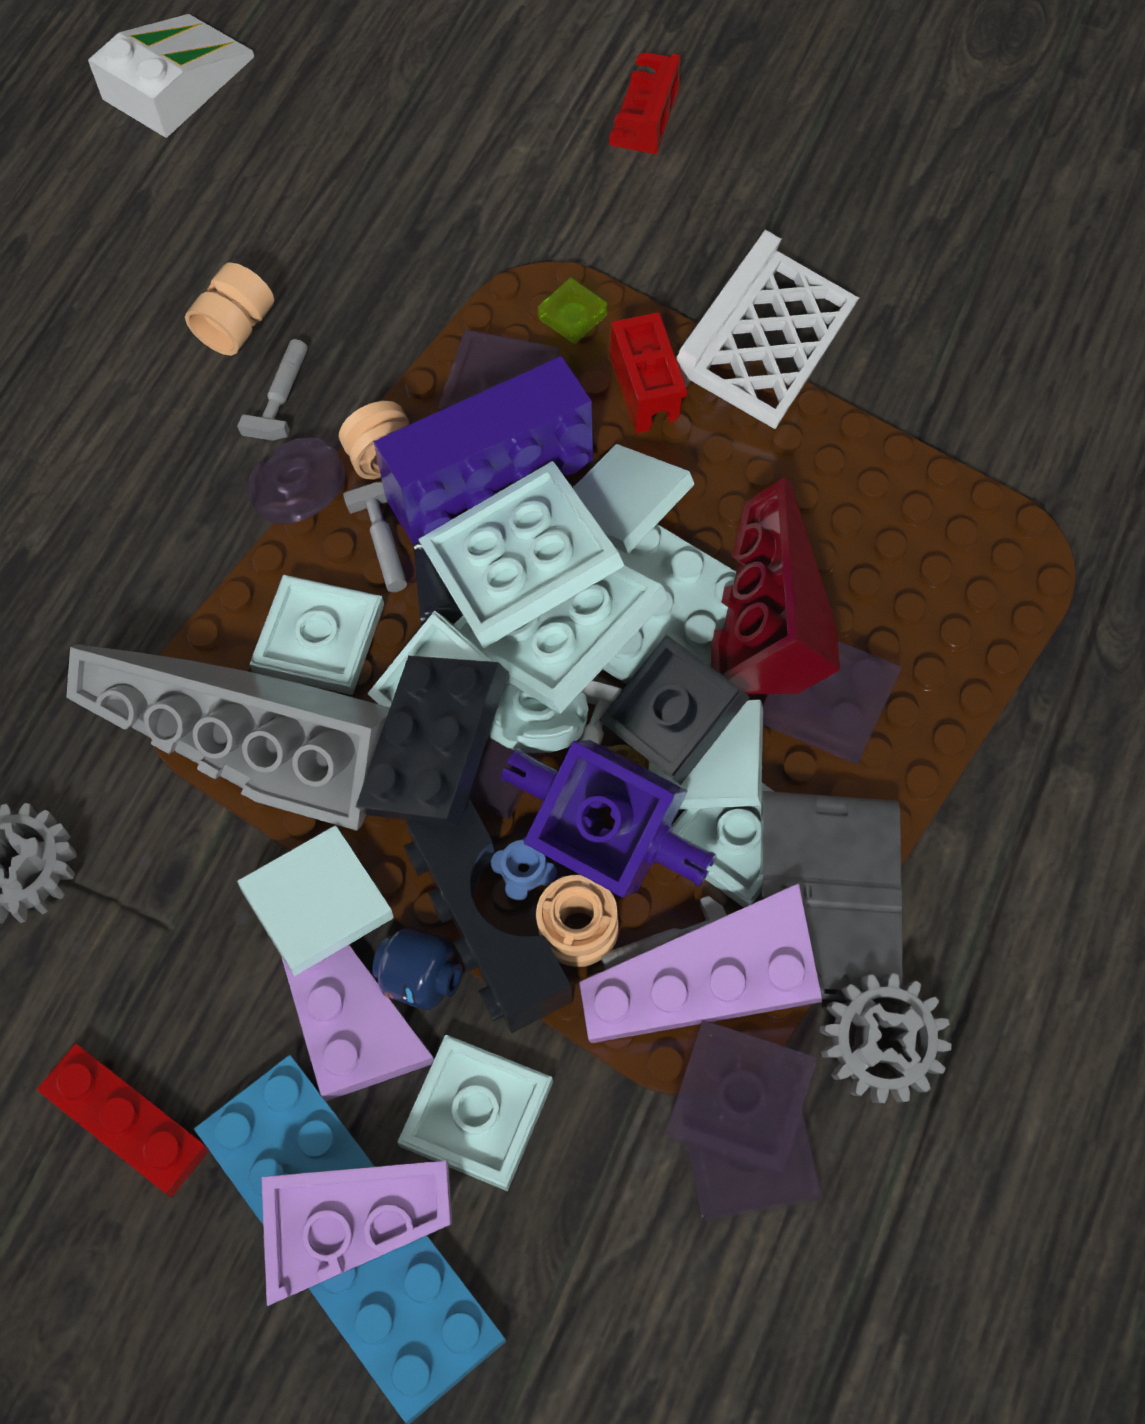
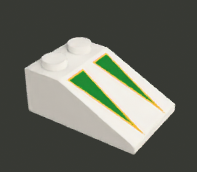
[88,14,254,138]

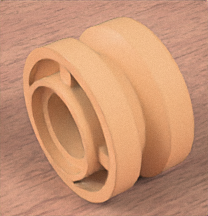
[339,401,409,480]
[536,875,619,967]

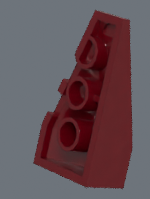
[711,477,841,694]

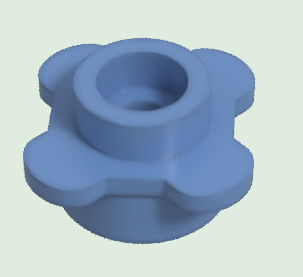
[491,837,557,900]

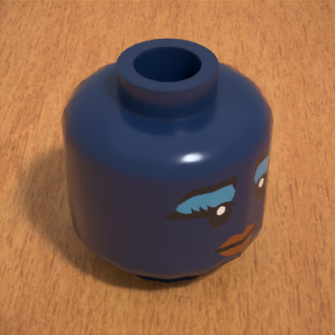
[373,927,462,1010]

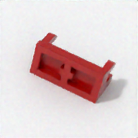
[609,53,681,155]
[610,312,687,434]

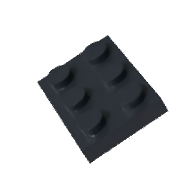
[355,655,509,827]

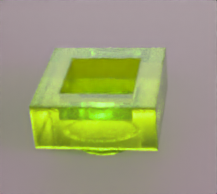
[538,277,607,344]

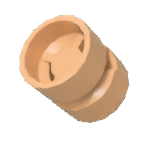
[185,262,275,356]

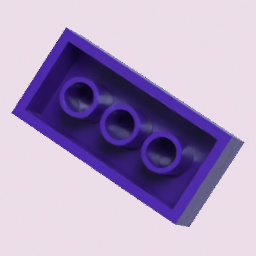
[373,356,593,545]

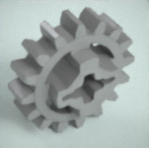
[0,803,77,924]
[819,973,952,1103]

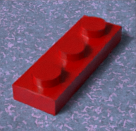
[36,1043,209,1198]

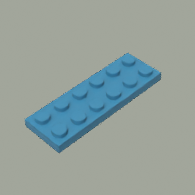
[194,1055,506,1424]

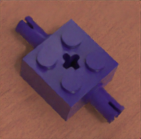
[501,739,717,898]

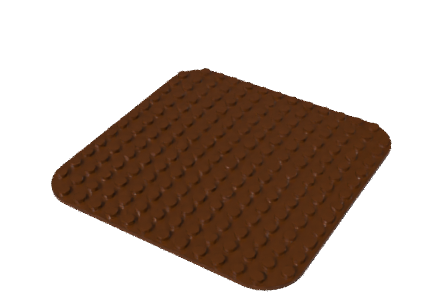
[149,262,1075,1097]

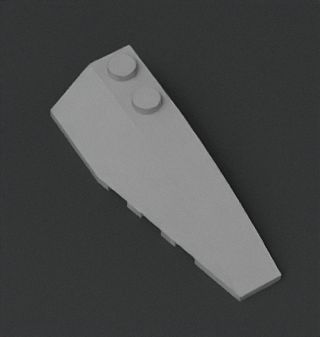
[66,644,390,831]

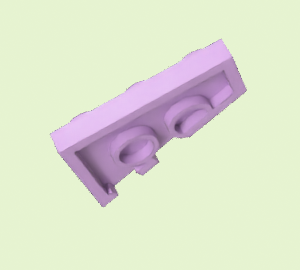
[261,1161,452,1306]

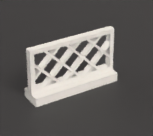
[676,230,859,429]

